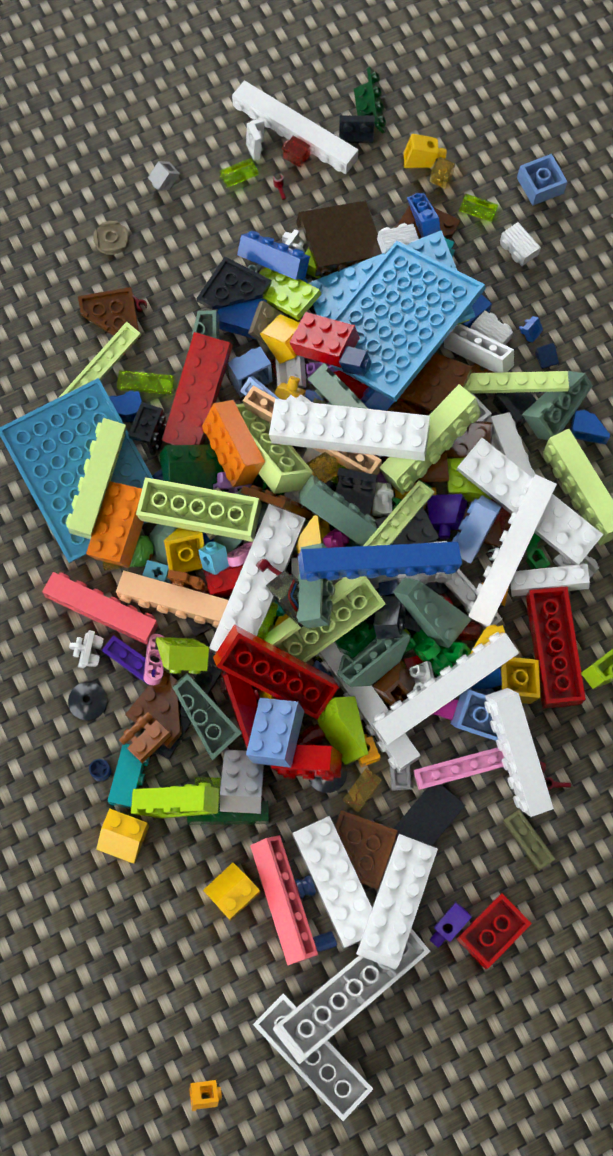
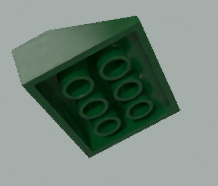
[159,445,240,492]

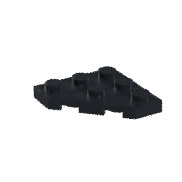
[196,256,272,310]

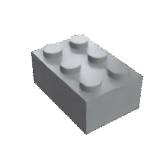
[220,750,264,814]

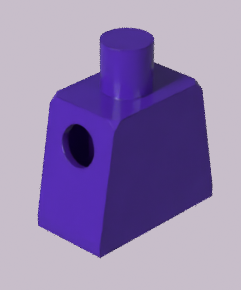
[428,494,467,539]
[429,901,472,948]

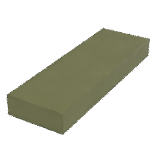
[503,809,555,871]

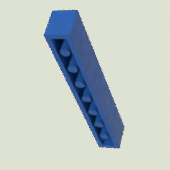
[298,542,462,581]

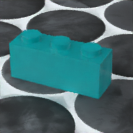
[107,744,150,809]

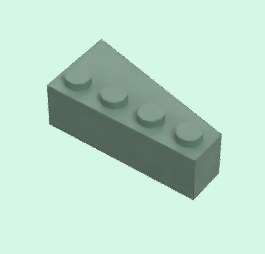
[308,363,368,409]
[299,474,377,546]

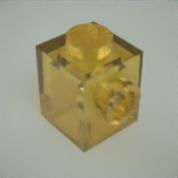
[430,157,455,189]
[306,452,339,483]

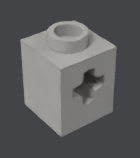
[148,161,180,190]

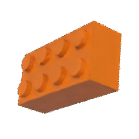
[202,400,265,487]
[86,481,144,568]

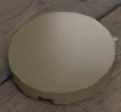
[93,221,129,255]

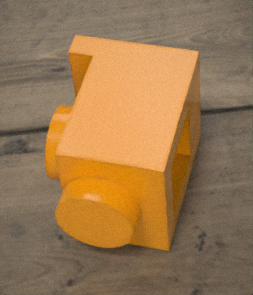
[358,734,381,767]
[189,1080,222,1111]

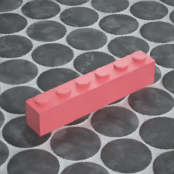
[42,572,158,645]
[250,835,318,965]

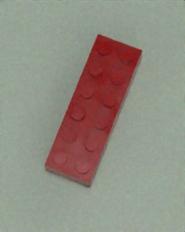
[162,332,233,445]
[525,586,586,709]
[213,624,339,720]

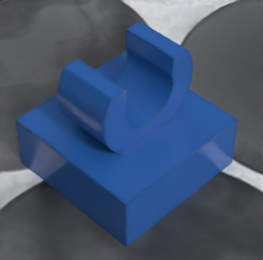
[519,316,543,343]

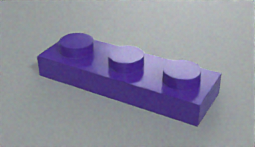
[102,635,156,686]

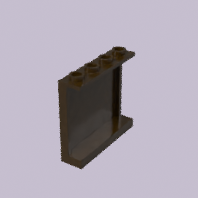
[296,200,382,277]

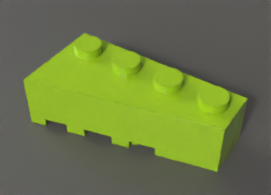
[581,649,613,689]
[131,783,219,819]

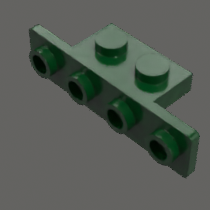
[354,67,386,134]

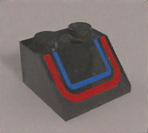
[266,571,303,628]

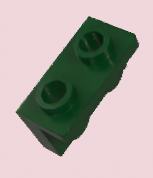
[334,620,377,658]

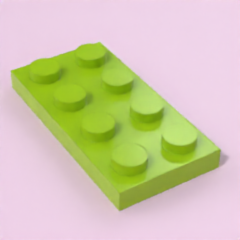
[259,267,322,320]

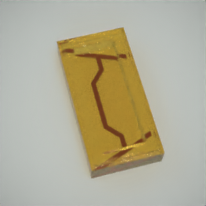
[342,768,382,813]

